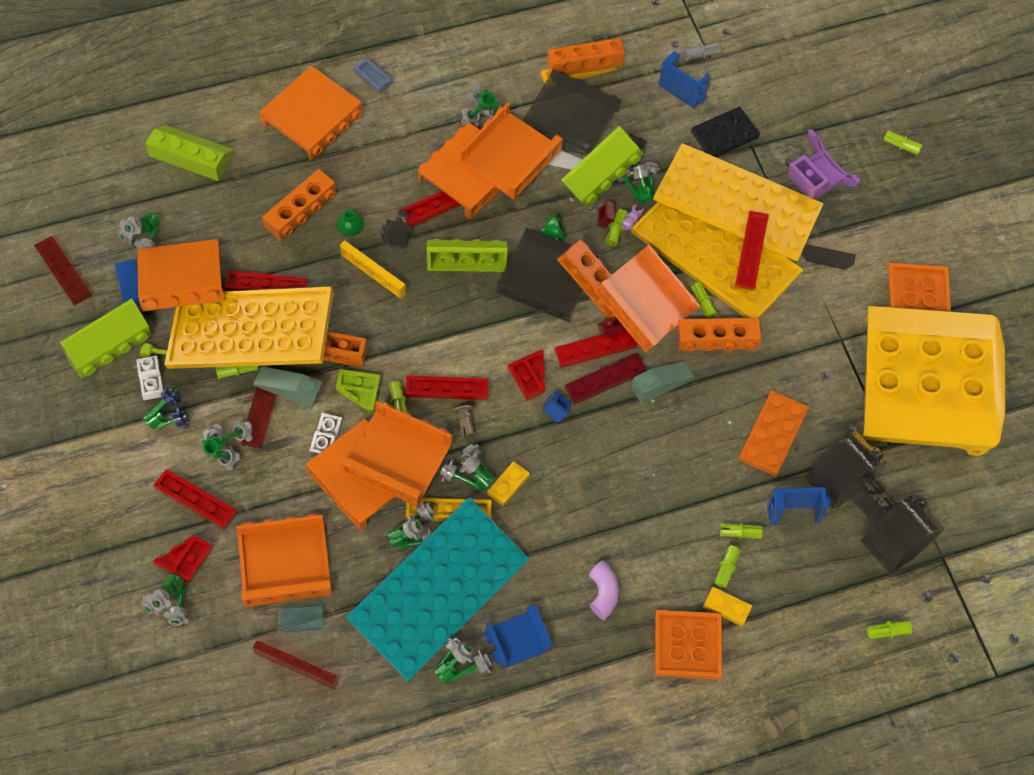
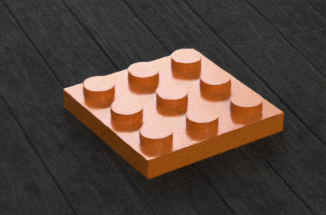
[887,263,951,312]
[654,610,722,680]

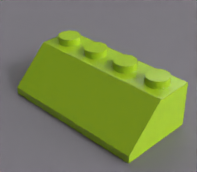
[145,125,236,181]
[561,126,644,207]
[427,239,507,272]
[60,299,152,379]

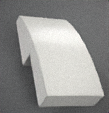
[136,355,163,400]
[309,413,343,454]

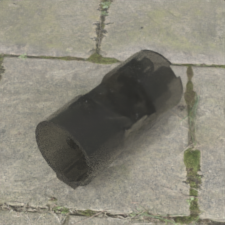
[805,431,944,573]

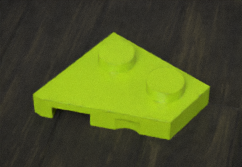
[336,369,381,414]

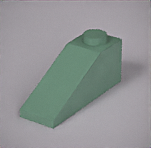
[632,361,695,404]
[253,366,322,409]

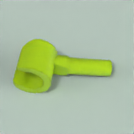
[140,343,167,358]

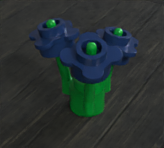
[143,384,189,430]

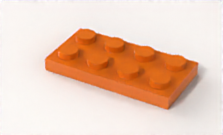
[738,390,809,477]

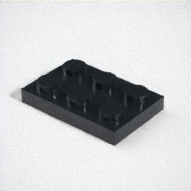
[691,106,760,157]

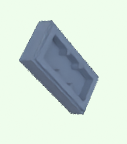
[353,57,393,93]

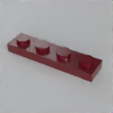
[565,354,647,405]

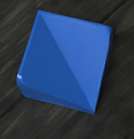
[543,390,572,422]

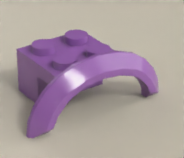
[788,129,860,200]

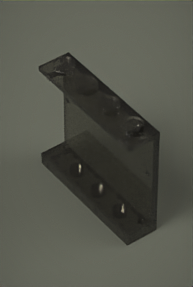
[522,69,621,160]
[497,227,599,323]

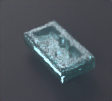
[278,606,324,633]

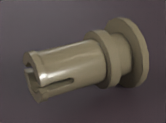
[453,405,475,438]
[763,708,800,739]

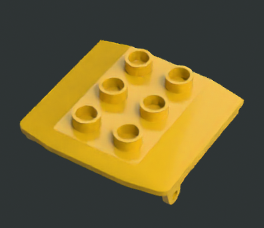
[862,306,1005,456]

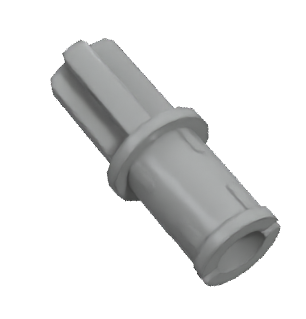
[684,43,721,61]

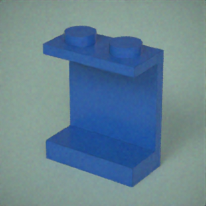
[659,51,710,109]
[767,487,830,525]
[483,604,552,670]

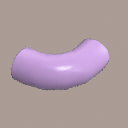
[589,560,620,620]

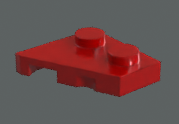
[507,349,545,401]
[153,535,213,584]

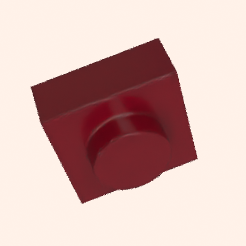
[598,200,616,228]
[598,318,624,337]

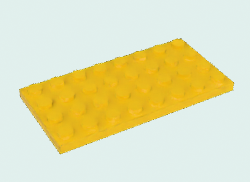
[653,143,824,262]
[631,202,803,319]
[165,287,334,369]

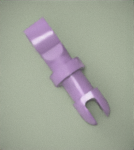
[622,204,644,230]

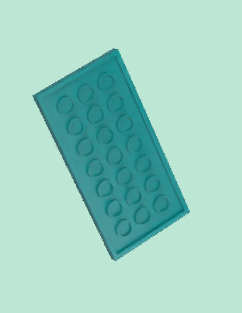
[345,497,529,682]

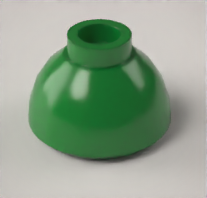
[337,210,364,236]
[541,214,566,241]

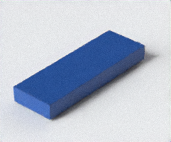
[115,259,148,314]

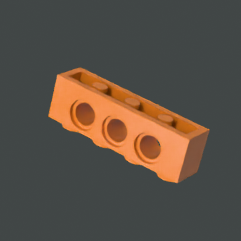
[547,38,625,78]
[262,169,336,241]
[557,239,615,318]
[676,318,761,352]
[323,332,367,368]

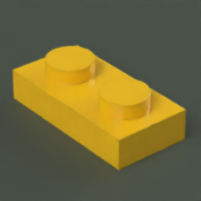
[487,461,530,507]
[703,587,752,627]

